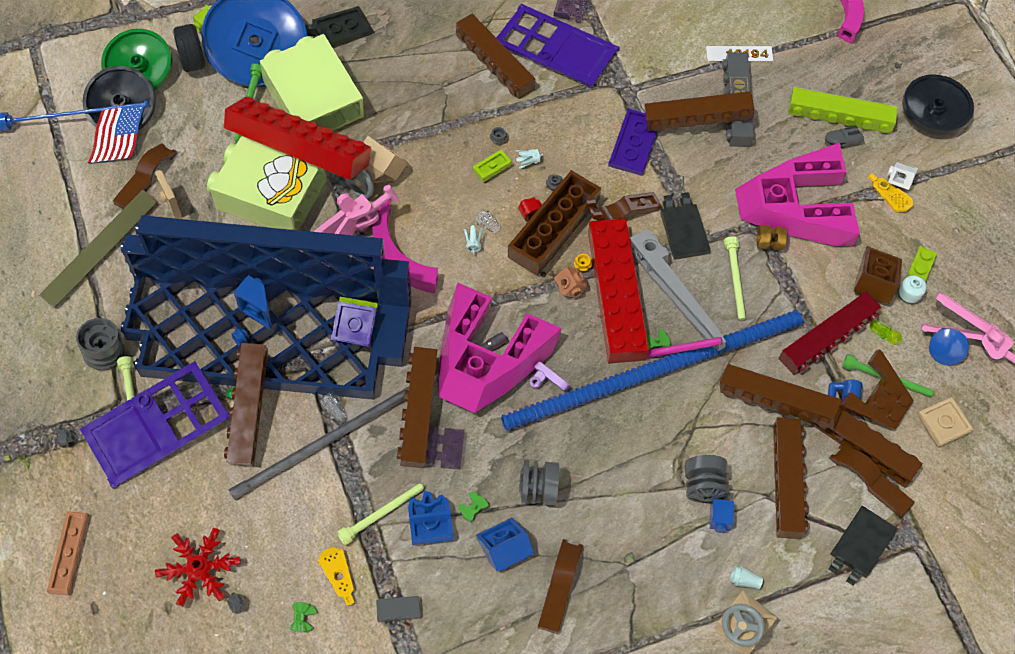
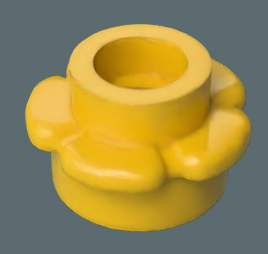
[574,254,592,271]

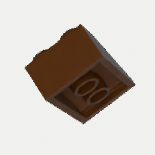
[854,246,902,304]

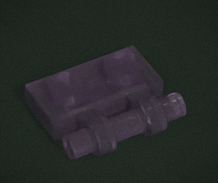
[553,0,589,23]
[426,426,465,470]

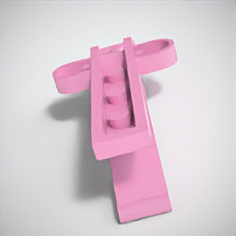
[300,185,398,267]
[921,291,1015,364]

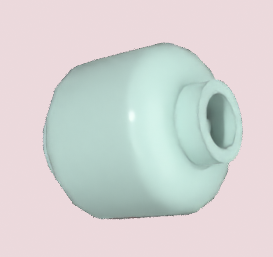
[899,275,927,303]

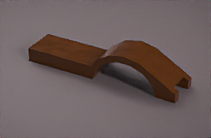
[113,143,177,209]
[585,192,662,221]
[829,444,915,518]
[538,539,583,634]

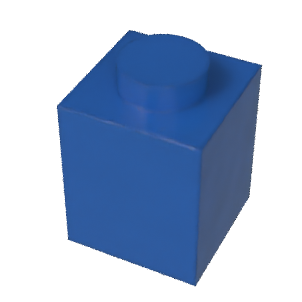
[709,499,734,533]

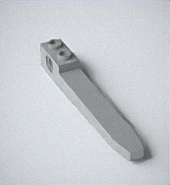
[630,229,726,351]

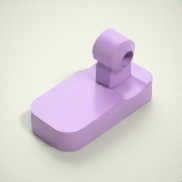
[530,361,570,392]

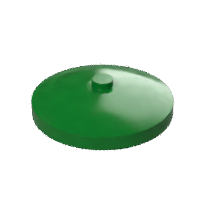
[101,29,173,90]

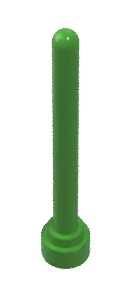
[234,64,262,142]
[842,354,934,397]

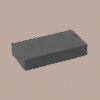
[376,596,420,622]

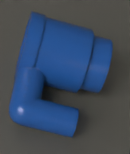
[828,379,863,400]

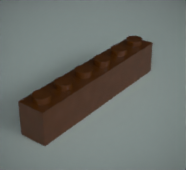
[456,13,535,99]
[645,91,754,131]
[224,343,269,467]
[397,347,438,468]
[720,364,842,429]
[806,409,923,488]
[773,417,808,539]

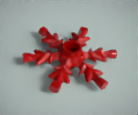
[155,527,241,607]

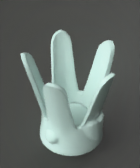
[516,149,543,169]
[463,225,483,254]

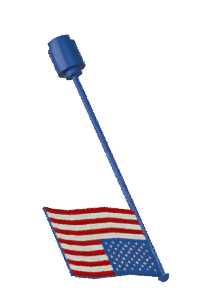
[0,101,149,164]

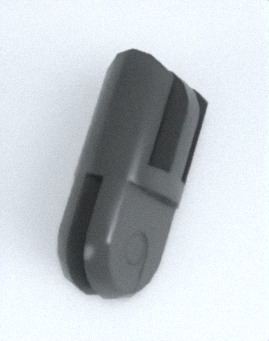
[825,126,864,147]

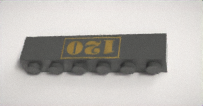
[722,52,754,147]

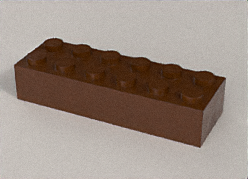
[507,170,601,276]

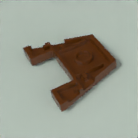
[842,349,914,431]

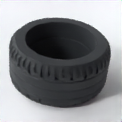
[173,24,205,72]

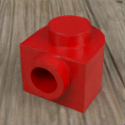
[518,197,542,222]

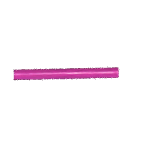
[647,337,723,358]

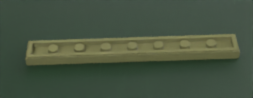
[39,190,157,308]

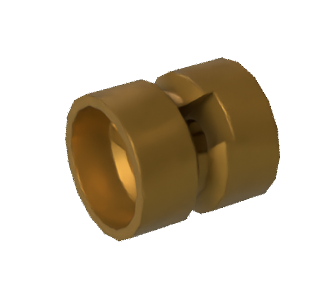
[756,224,787,251]

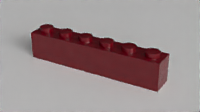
[779,291,882,375]

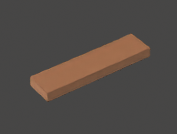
[47,511,89,596]

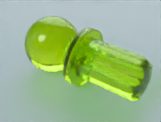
[869,320,902,345]

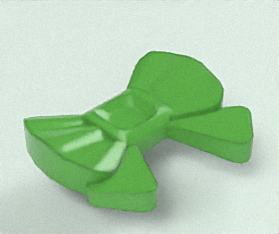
[646,329,670,350]
[459,492,489,522]
[290,602,317,633]

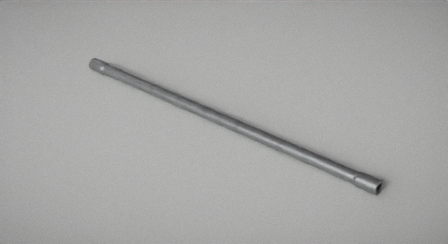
[228,332,507,500]

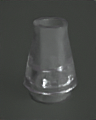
[474,209,502,235]
[320,393,347,423]

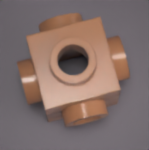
[554,266,587,297]

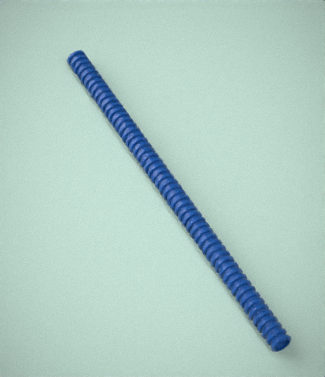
[501,310,803,431]

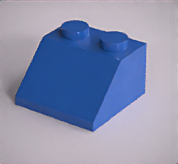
[234,275,272,330]
[476,518,534,571]

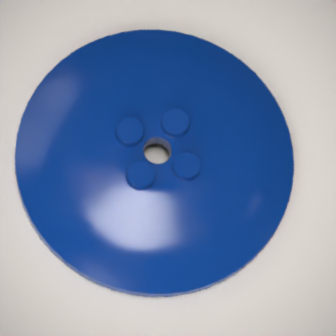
[201,0,307,87]

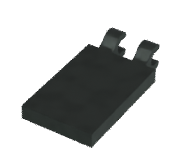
[305,6,373,46]
[660,192,710,260]
[828,505,898,586]

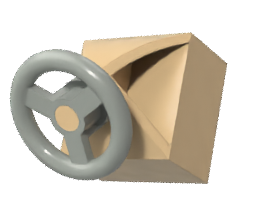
[345,136,408,199]
[714,590,778,654]

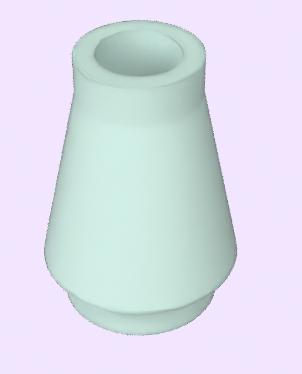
[730,566,763,590]

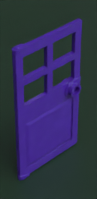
[496,3,620,87]
[80,361,229,489]

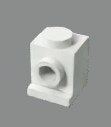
[887,162,918,190]

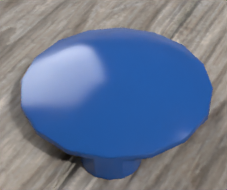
[929,328,969,365]

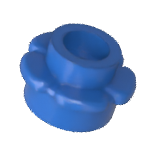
[231,328,249,347]

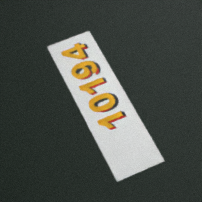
[706,46,773,61]

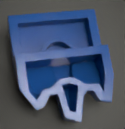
[408,491,454,545]

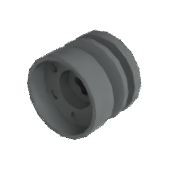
[76,318,125,370]
[685,455,730,503]
[519,460,559,505]

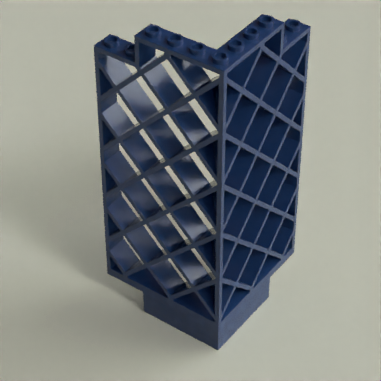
[121,215,412,400]

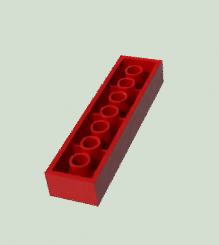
[224,97,371,180]
[588,219,649,364]

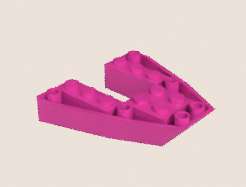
[735,143,860,246]
[439,283,562,413]

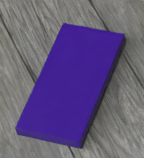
[608,108,657,176]

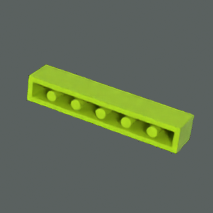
[787,87,898,134]

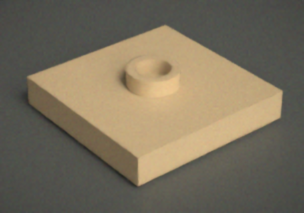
[155,169,182,219]
[917,397,974,447]

